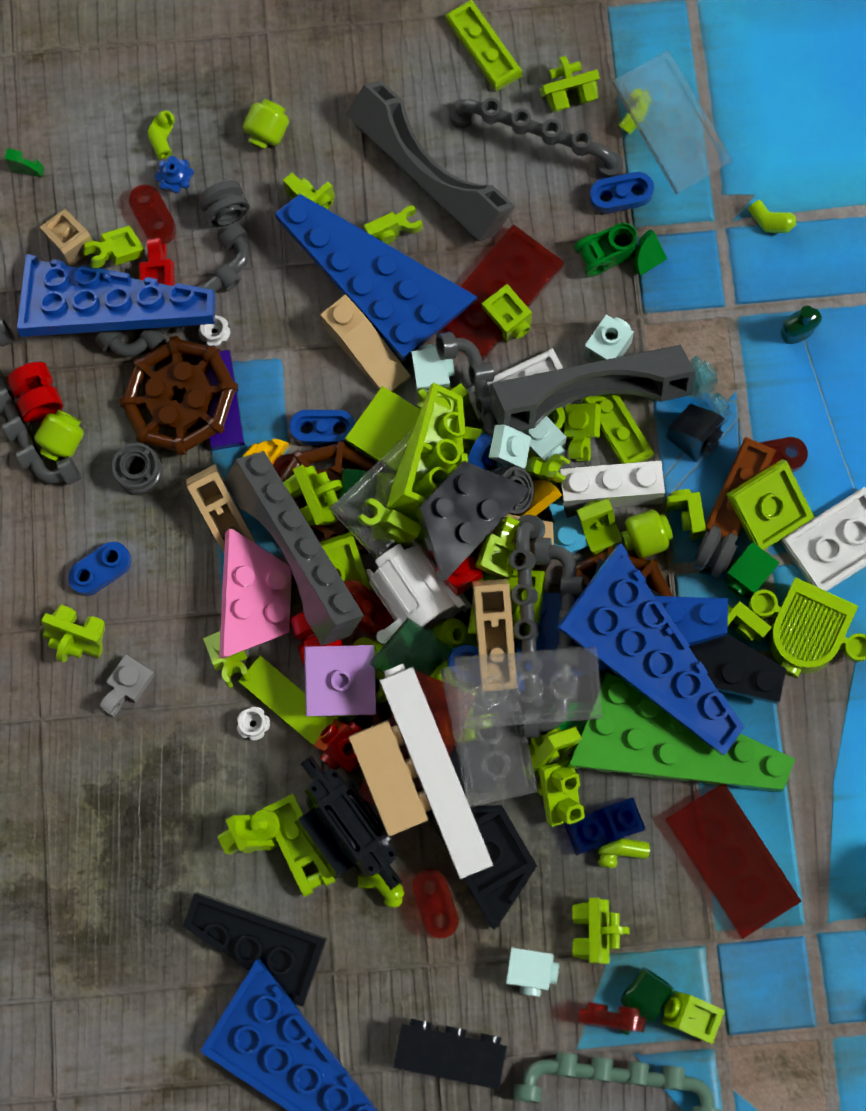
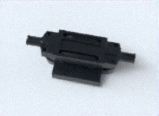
[294,756,403,891]

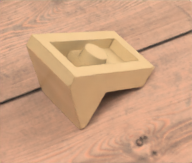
[40,209,93,266]

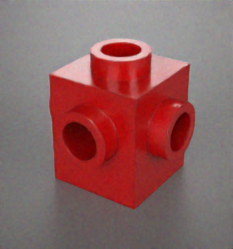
[314,719,362,773]

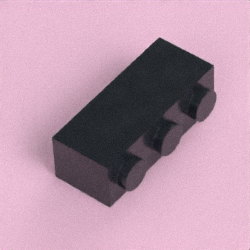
[393,1019,507,1090]

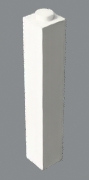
[379,664,493,879]

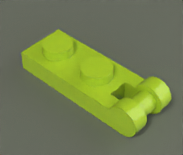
[262,794,336,897]

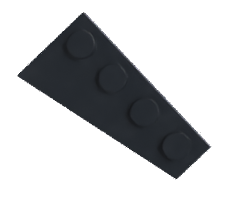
[183,892,327,1007]

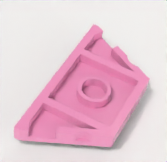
[219,529,292,659]

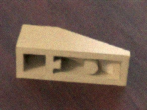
[320,294,411,392]
[186,464,257,554]
[472,579,518,691]

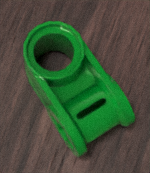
[573,223,638,277]

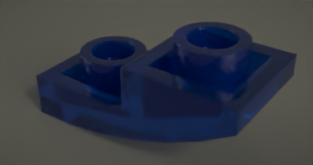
[564,797,646,856]

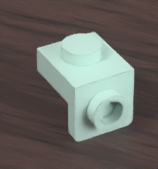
[520,416,566,461]
[489,425,531,469]

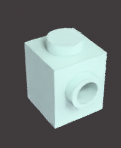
[583,315,634,362]
[411,344,455,393]
[506,948,559,997]

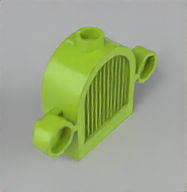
[749,577,866,678]

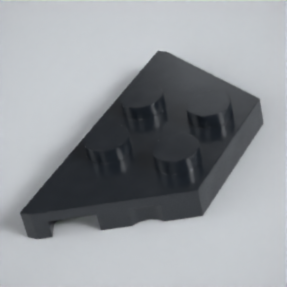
[415,461,529,581]
[426,805,537,930]

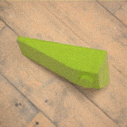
[386,382,468,523]

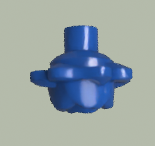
[155,156,194,193]

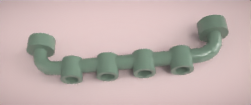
[512,1053,722,1111]

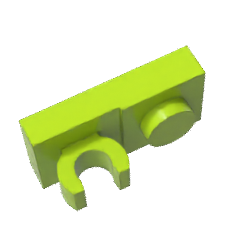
[522,727,582,780]

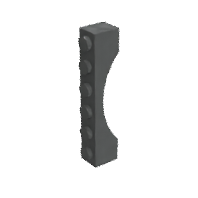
[346,80,515,241]
[491,344,695,431]
[224,451,364,646]

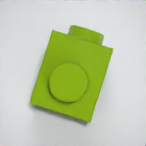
[577,498,623,555]

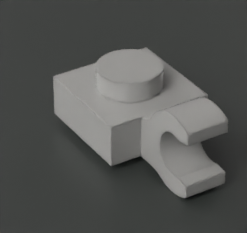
[99,654,155,717]

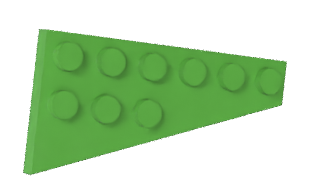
[567,672,795,792]

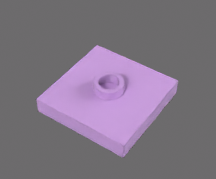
[304,645,376,716]

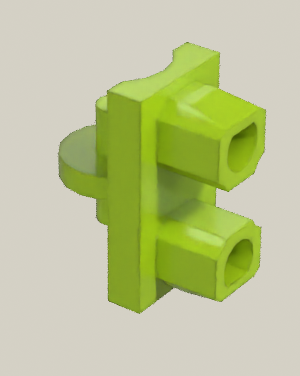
[539,56,600,113]
[283,465,343,527]
[41,604,105,663]
[537,756,585,827]
[218,810,280,855]
[572,898,630,964]

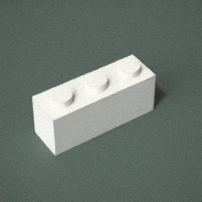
[559,461,665,512]

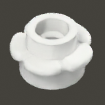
[198,315,231,346]
[237,707,270,740]

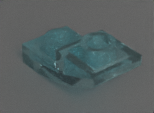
[691,356,731,426]

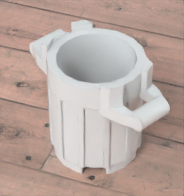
[366,538,473,649]

